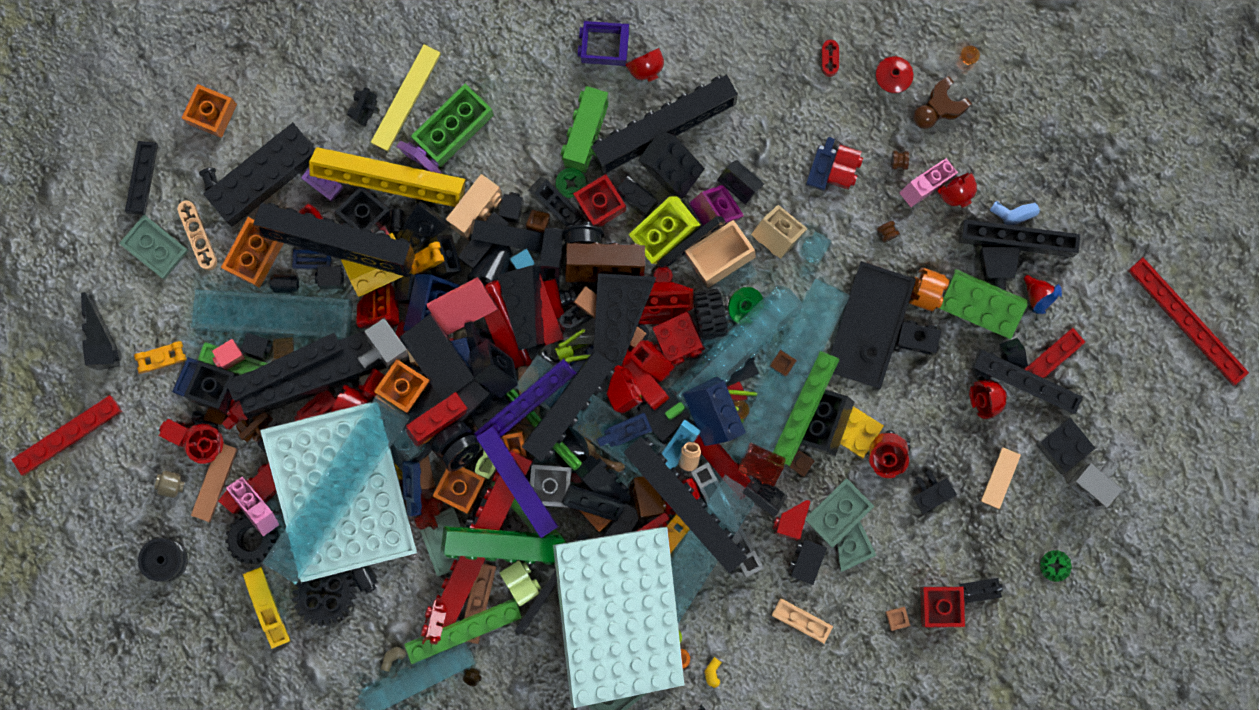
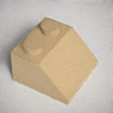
[751,205,807,259]

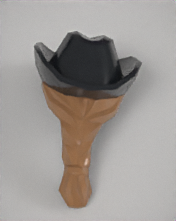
[557,426,625,473]

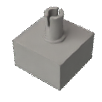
[357,318,409,370]
[1067,459,1122,510]
[530,465,572,508]

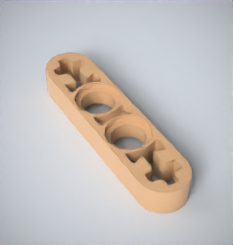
[178,200,217,271]

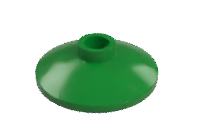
[728,287,764,324]

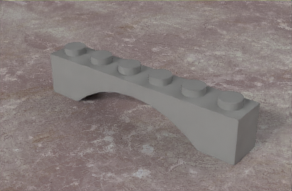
[691,463,764,578]

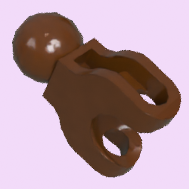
[913,76,972,129]

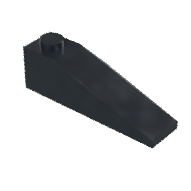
[81,292,122,370]

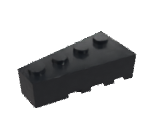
[497,263,544,350]

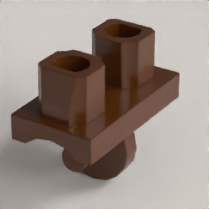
[236,412,273,443]

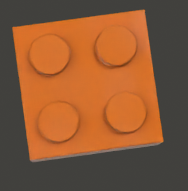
[182,84,237,138]
[433,467,487,515]

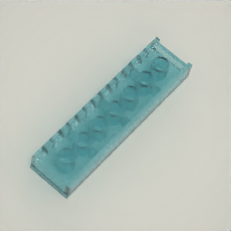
[671,475,755,623]

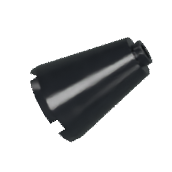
[467,244,512,294]

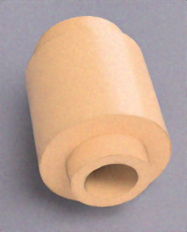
[679,442,701,471]

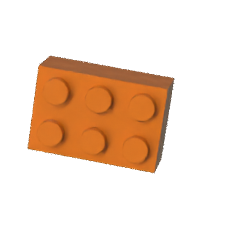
[221,217,284,288]

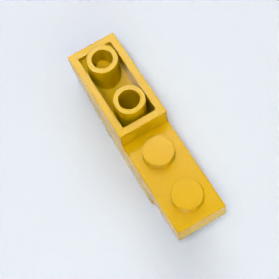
[243,566,290,649]

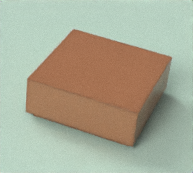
[885,607,910,631]

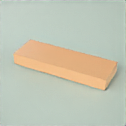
[980,447,1021,509]
[771,598,833,644]

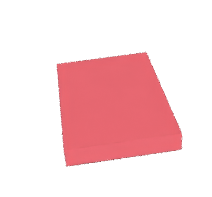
[427,277,498,335]

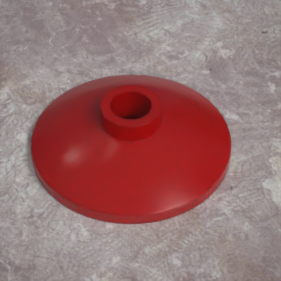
[876,56,914,93]

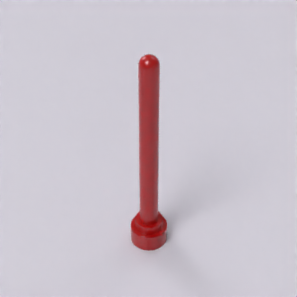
[484,280,532,366]

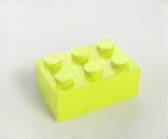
[628,196,701,264]

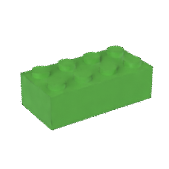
[411,83,494,168]
[561,86,609,173]
[939,269,1028,339]

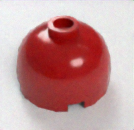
[626,48,664,82]
[937,172,977,208]
[969,379,1007,419]
[182,424,224,464]

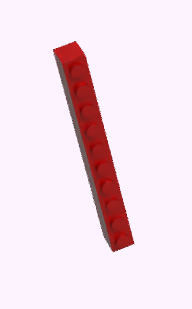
[424,449,533,628]

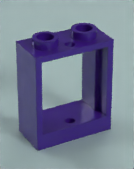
[578,21,629,66]

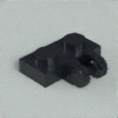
[912,470,957,514]

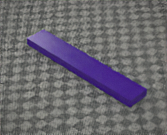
[474,358,577,437]
[476,426,558,538]

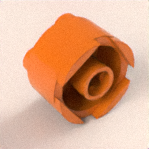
[909,267,949,311]

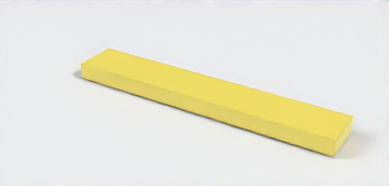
[371,45,441,152]

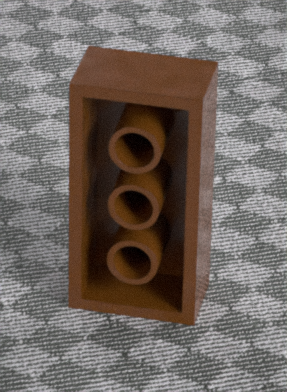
[565,242,645,283]

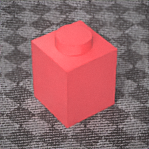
[212,339,246,370]

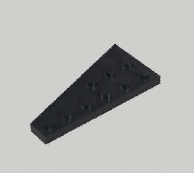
[593,274,657,392]

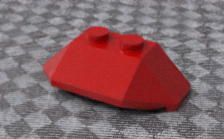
[357,282,399,329]
[638,282,694,325]

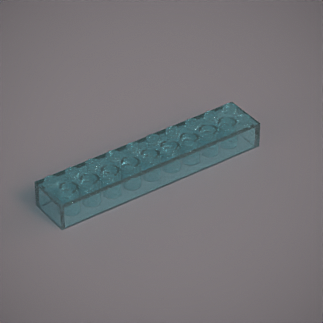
[729,279,850,471]
[262,395,410,584]

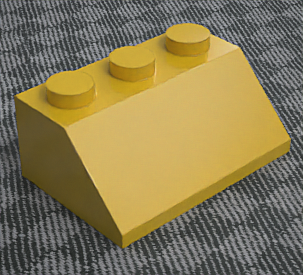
[341,233,411,297]

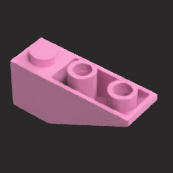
[900,158,958,207]
[226,477,279,536]

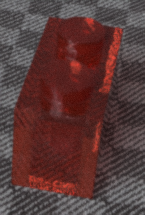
[738,442,786,487]

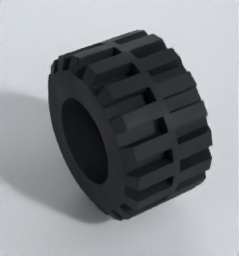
[693,288,728,340]
[225,515,279,564]

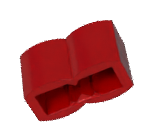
[827,145,863,190]

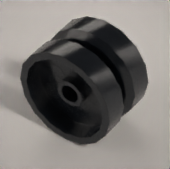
[431,422,482,472]
[138,538,188,582]

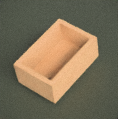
[446,174,503,241]
[685,220,756,288]

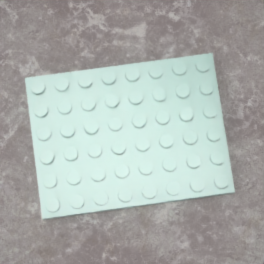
[260,400,417,582]
[553,527,684,708]

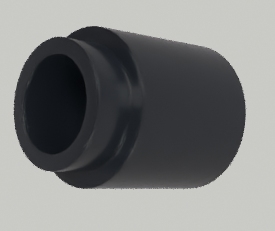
[270,274,299,294]
[351,566,378,594]

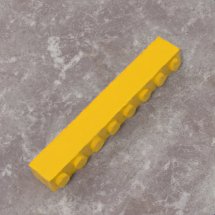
[309,147,465,207]

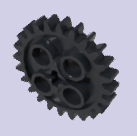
[292,571,357,627]

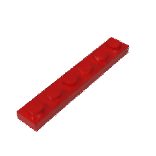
[11,395,122,476]

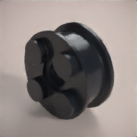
[562,222,604,254]

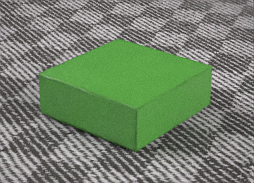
[665,402,685,421]

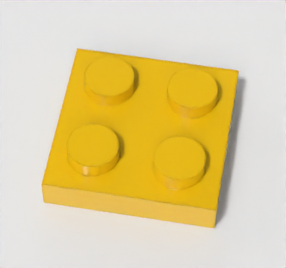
[840,406,884,459]

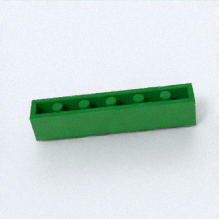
[441,526,564,565]

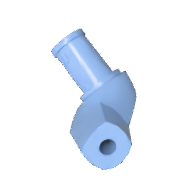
[990,201,1040,225]

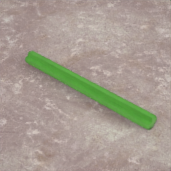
[505,389,582,470]

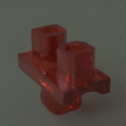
[414,493,443,530]

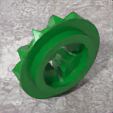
[556,168,586,199]
[1040,550,1072,582]

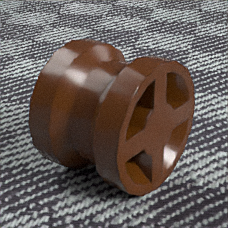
[891,150,909,170]
[877,220,900,243]

